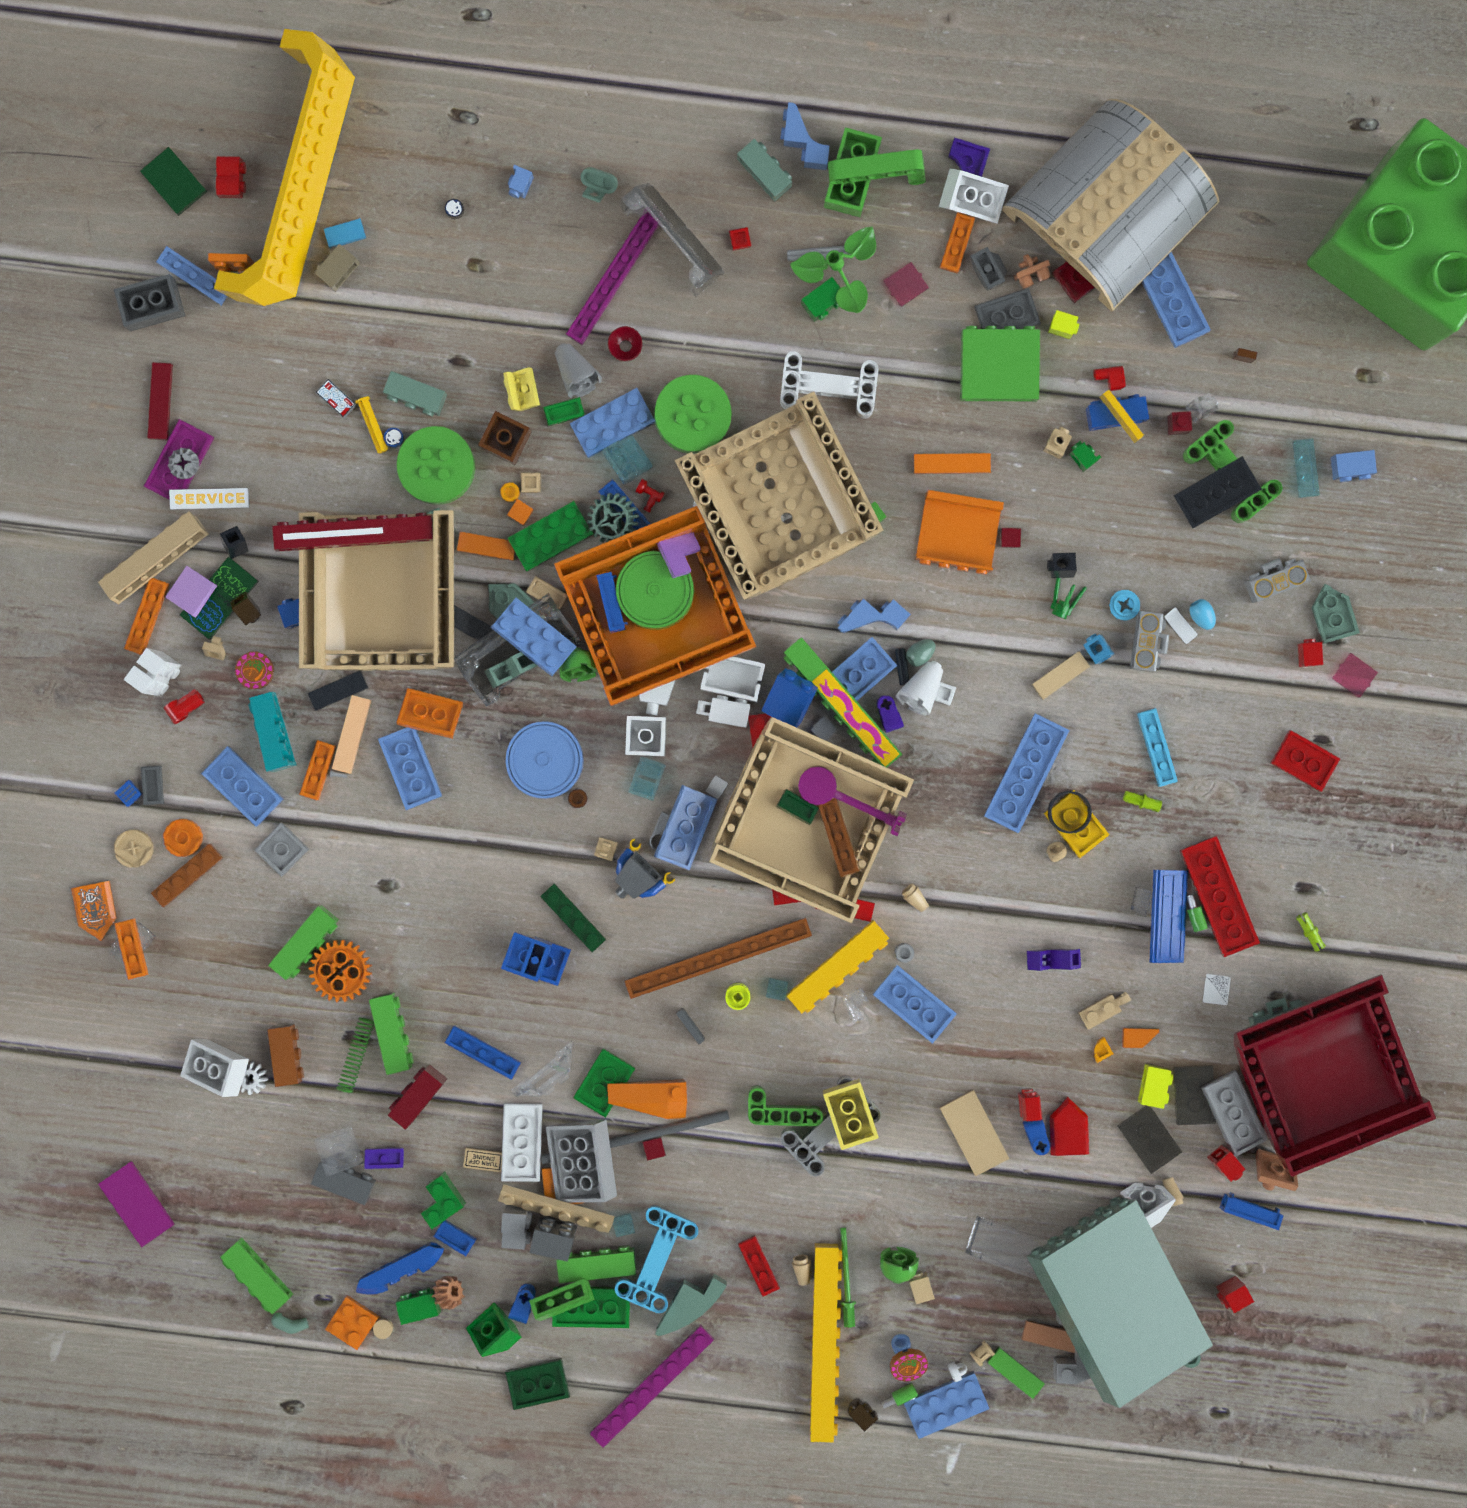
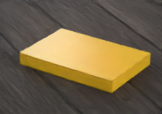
[1043,790,1110,859]

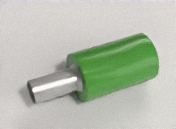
[1186,894,1208,932]
[881,1382,918,1409]

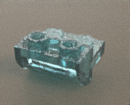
[602,435,653,484]

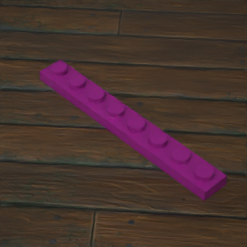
[590,1325,714,1448]

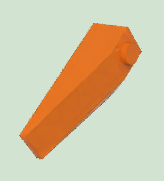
[607,1079,687,1119]

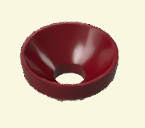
[608,326,643,362]

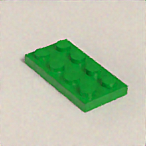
[507,501,593,572]
[552,1286,630,1328]

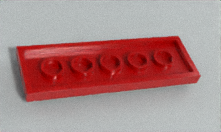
[1180,836,1260,957]

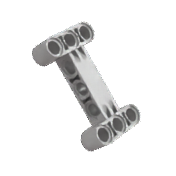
[781,1075,881,1177]

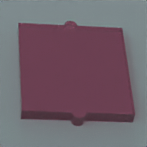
[883,262,929,307]
[1332,653,1378,698]

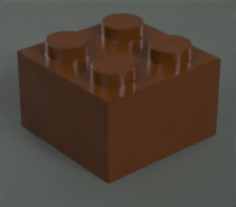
[478,411,532,466]

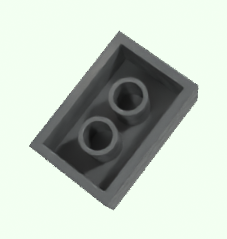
[114,274,186,331]
[529,1216,577,1262]

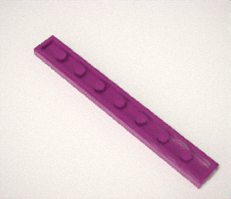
[566,206,664,345]

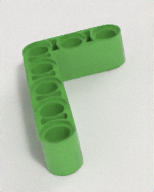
[828,149,926,185]

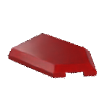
[1049,1097,1089,1156]

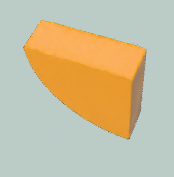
[1093,1036,1114,1063]

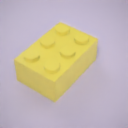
[823,1078,879,1150]

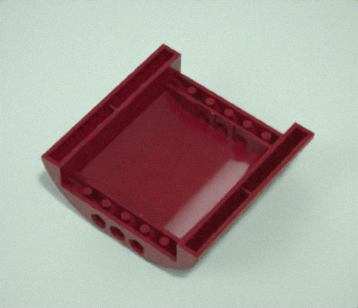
[1233,974,1436,1177]

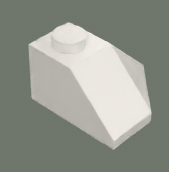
[1120,1183,1175,1228]

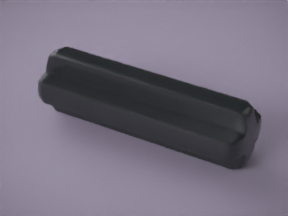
[895,648,910,686]

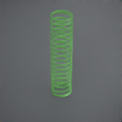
[336,1017,374,1093]

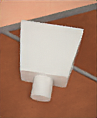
[640,680,676,716]

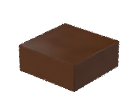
[1233,348,1258,363]

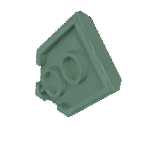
[488,583,543,619]
[1312,584,1360,644]

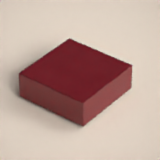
[1001,528,1021,548]
[643,1137,666,1161]

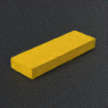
[1100,390,1144,443]

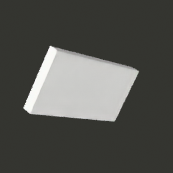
[501,1103,542,1182]

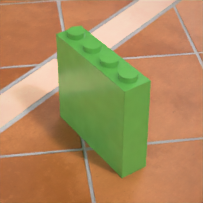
[960,326,1040,402]

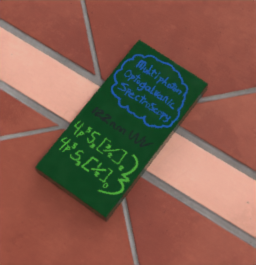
[180,556,259,640]

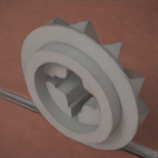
[168,448,199,479]

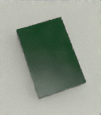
[140,147,207,216]
[505,1358,570,1410]

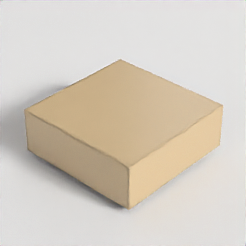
[521,473,541,493]

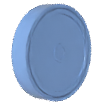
[506,722,584,799]

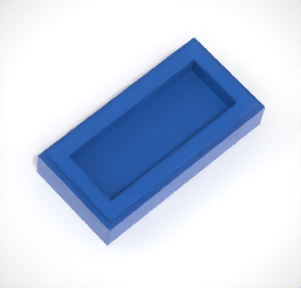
[433,1220,477,1256]

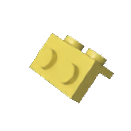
[503,367,540,411]

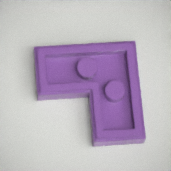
[657,532,701,578]

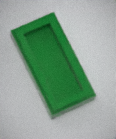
[543,397,585,426]

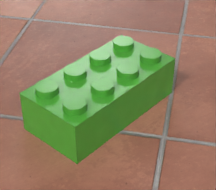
[824,127,882,218]

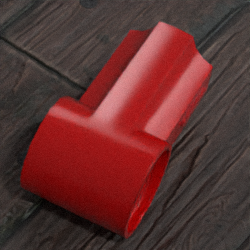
[163,689,205,725]

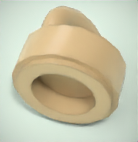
[1047,842,1067,862]

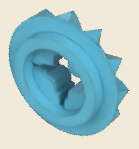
[1109,590,1140,621]

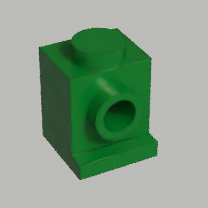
[1069,441,1102,472]

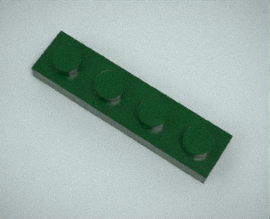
[540,883,606,952]

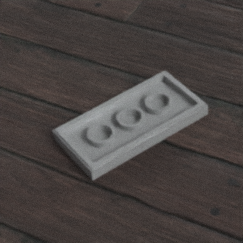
[1201,1070,1268,1157]

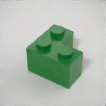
[421,1171,466,1230]

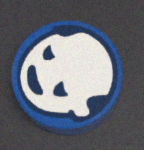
[384,428,404,448]

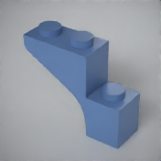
[780,102,830,170]
[837,599,911,633]

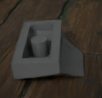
[970,247,1008,291]

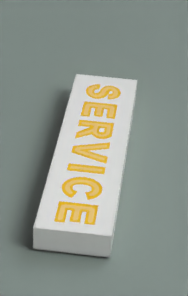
[169,488,249,510]

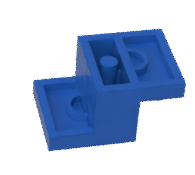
[501,932,571,986]

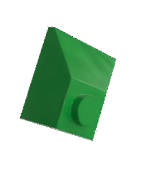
[466,1302,522,1357]

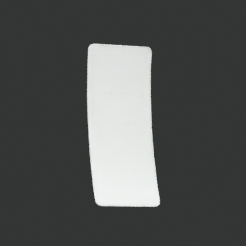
[1164,607,1198,644]

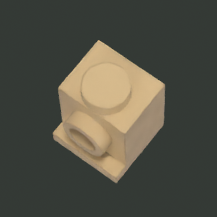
[1043,427,1072,459]

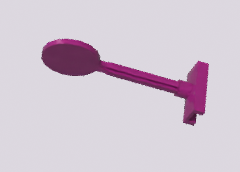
[798,766,907,836]

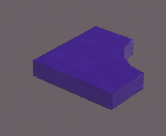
[948,137,990,177]

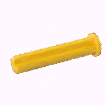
[355,396,388,454]

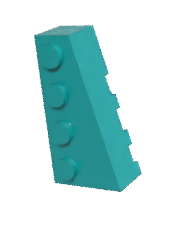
[248,692,297,772]

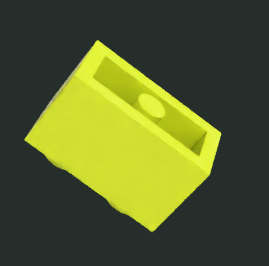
[1138,1064,1173,1109]

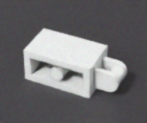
[696,695,750,728]

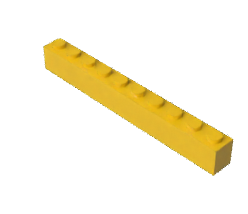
[810,1243,842,1443]

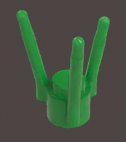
[1050,578,1087,619]

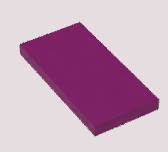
[144,419,214,500]
[98,1161,175,1248]

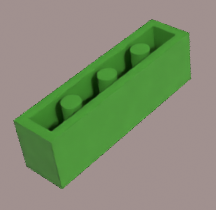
[268,905,339,980]
[369,992,414,1075]
[220,1238,293,1314]
[556,1245,637,1283]

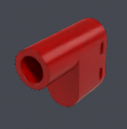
[1093,366,1126,391]

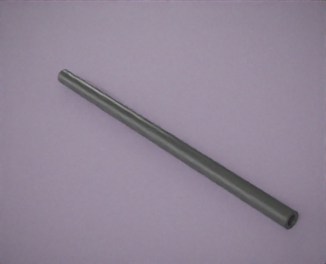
[541,1110,730,1164]

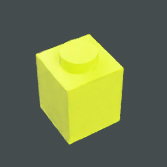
[1048,310,1080,339]

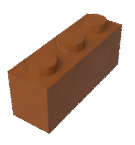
[267,1024,304,1087]

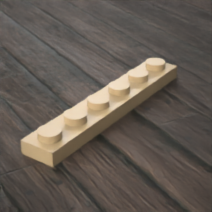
[498,1184,615,1233]

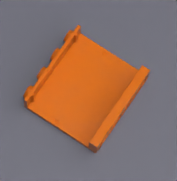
[915,490,1004,575]

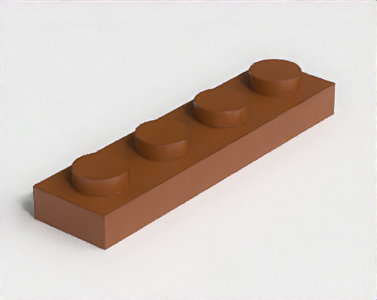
[818,798,860,877]
[151,843,223,908]

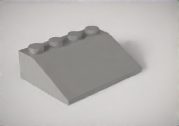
[546,1120,617,1203]

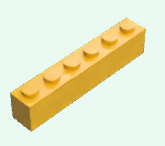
[786,920,889,1014]

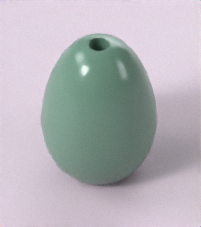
[906,639,936,667]

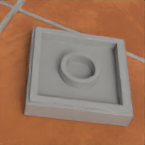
[254,822,309,877]

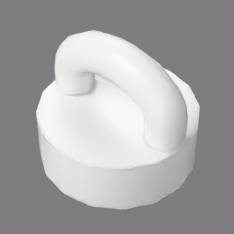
[947,1361,967,1382]

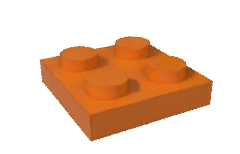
[208,253,255,274]
[325,1295,379,1350]

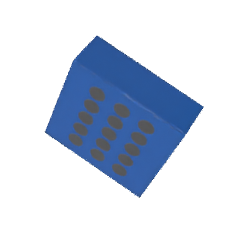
[115,780,143,807]

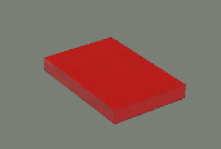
[1271,730,1340,792]

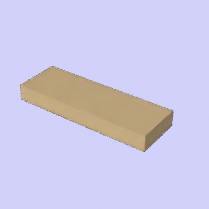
[1032,651,1090,700]

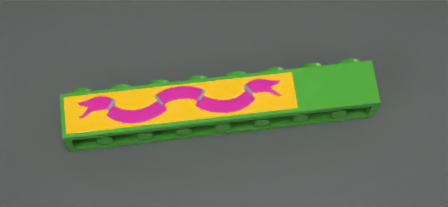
[783,637,902,768]

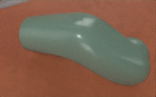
[271,1313,309,1334]

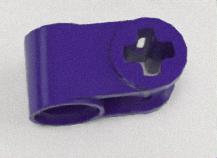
[876,696,904,733]

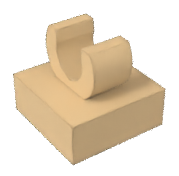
[202,636,226,661]
[594,837,618,861]

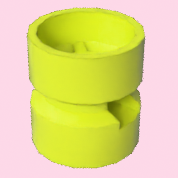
[725,982,750,1010]

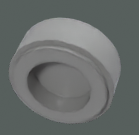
[895,943,914,963]

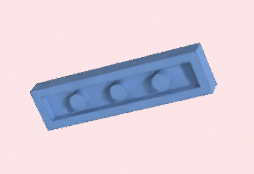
[156,246,228,306]

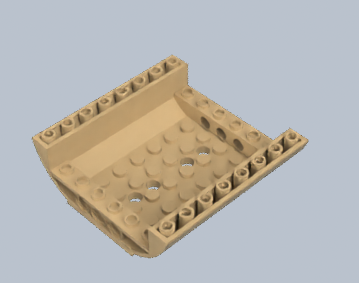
[675,391,884,600]

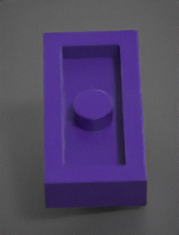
[364,1147,404,1169]

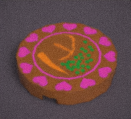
[235,651,274,689]
[890,1349,928,1382]

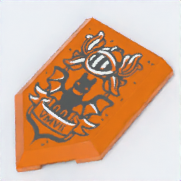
[71,881,117,941]

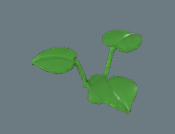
[791,227,876,313]

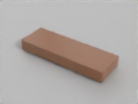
[1022,1320,1075,1353]

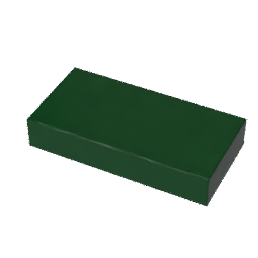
[776,789,819,825]

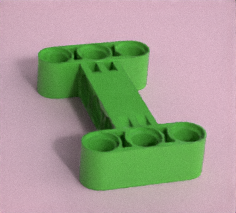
[1183,420,1283,523]

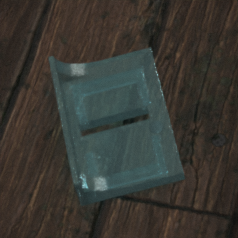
[628,756,666,801]

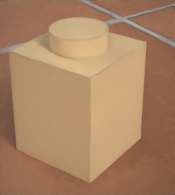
[909,1271,935,1304]

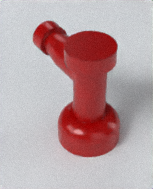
[635,478,665,513]

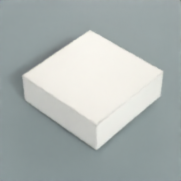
[934,682,956,706]

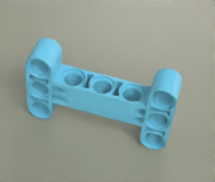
[615,1205,698,1313]

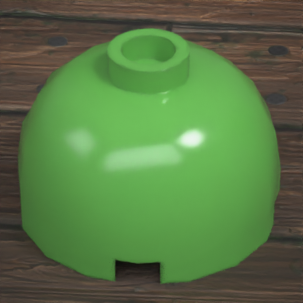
[559,647,598,682]
[880,1247,919,1284]

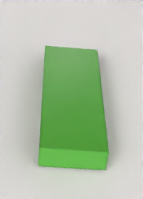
[987,1347,1045,1399]

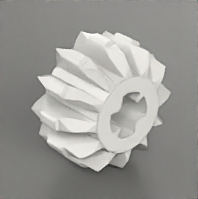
[241,1061,268,1095]

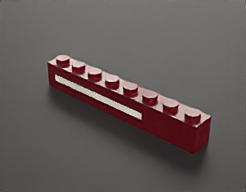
[272,513,433,552]

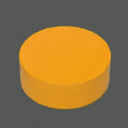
[500,482,520,502]

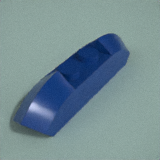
[356,1242,444,1295]

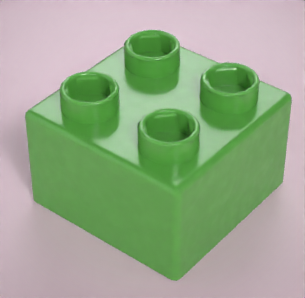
[1307,118,1467,351]

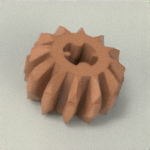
[432,1275,465,1310]

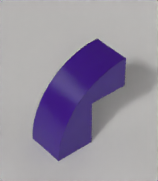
[1027,949,1081,971]

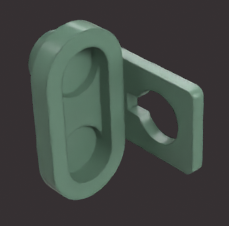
[581,167,618,203]

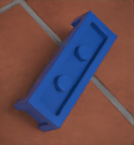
[596,572,628,633]
[1219,1192,1284,1230]

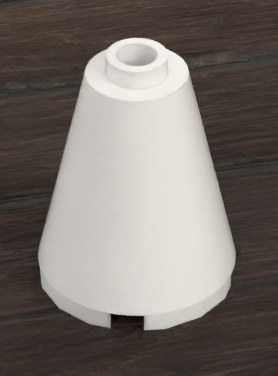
[896,661,943,716]

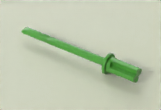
[840,1228,856,1328]

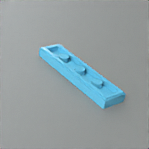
[1137,708,1178,787]

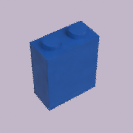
[761,668,818,728]

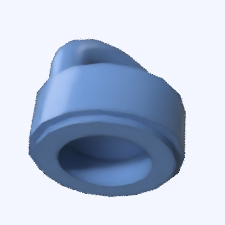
[891,1334,911,1354]

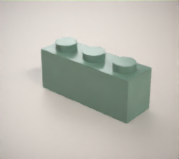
[737,139,792,202]
[383,371,447,417]

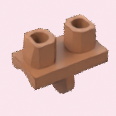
[1013,254,1050,289]

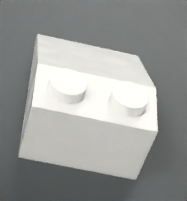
[939,168,1009,223]

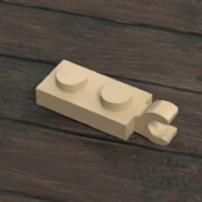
[1078,992,1131,1030]

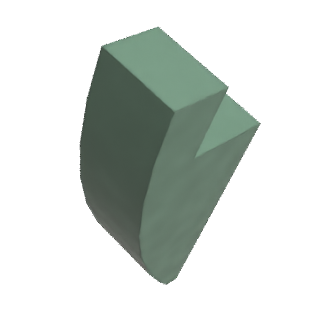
[484,652,538,688]
[655,1274,727,1336]

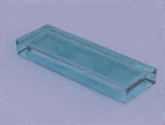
[1293,438,1320,498]

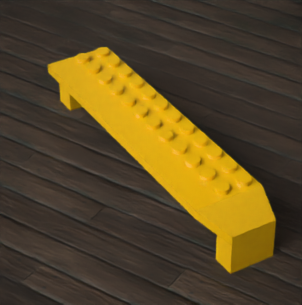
[214,29,355,306]

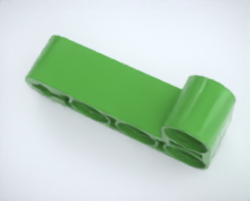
[748,1085,824,1126]

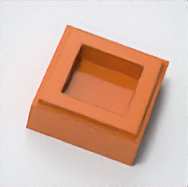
[507,499,534,526]

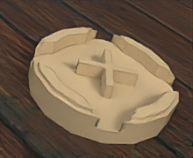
[114,830,153,867]

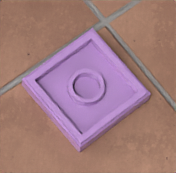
[166,566,217,617]

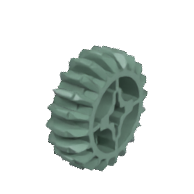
[587,493,639,542]

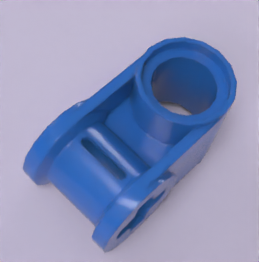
[1023,1119,1050,1155]
[508,1283,536,1324]

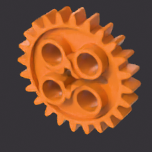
[309,939,372,1002]

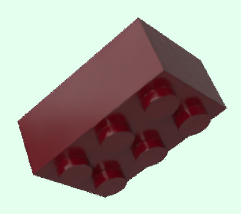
[388,1065,448,1130]

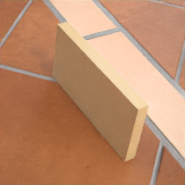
[939,1090,1009,1177]

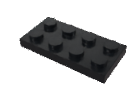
[1174,456,1262,529]

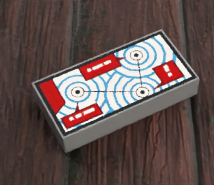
[315,379,357,419]

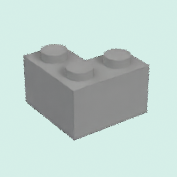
[501,1205,533,1250]

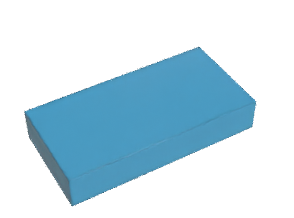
[324,218,366,249]

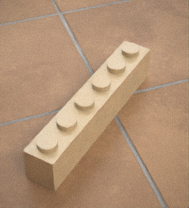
[98,511,209,605]

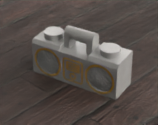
[1244,558,1311,603]
[1130,611,1169,672]

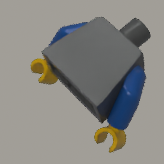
[615,839,675,899]

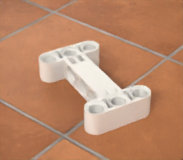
[780,351,878,419]

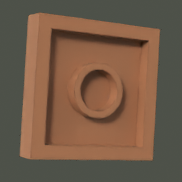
[1255,1149,1298,1191]

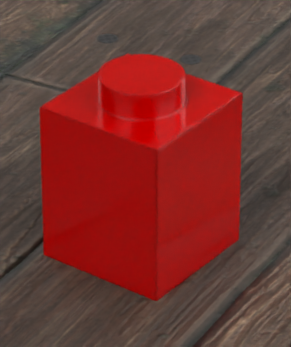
[1298,639,1324,667]

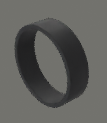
[1048,791,1092,833]

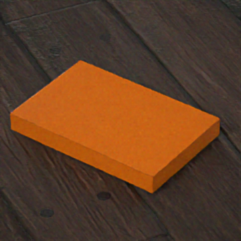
[396,688,463,739]

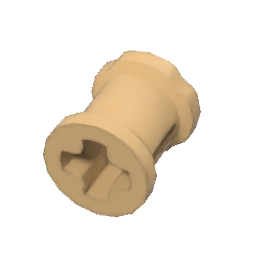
[970,1340,995,1367]

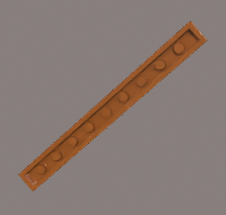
[624,917,812,999]

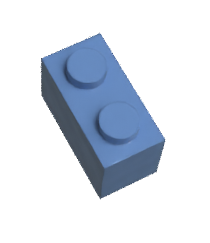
[1331,450,1377,482]

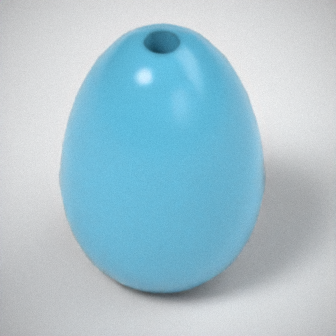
[1189,599,1216,630]

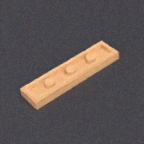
[332,695,371,774]

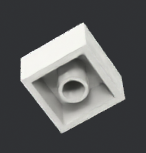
[625,716,666,756]

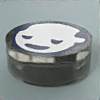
[445,199,464,219]

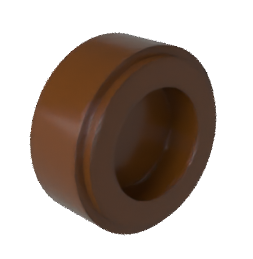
[568,789,588,808]

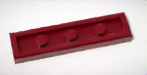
[147,362,173,441]

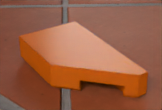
[1122,1028,1159,1048]

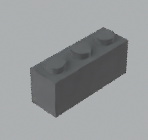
[311,1158,376,1205]

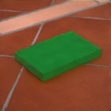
[573,1048,636,1118]

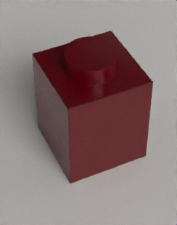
[1167,411,1192,435]

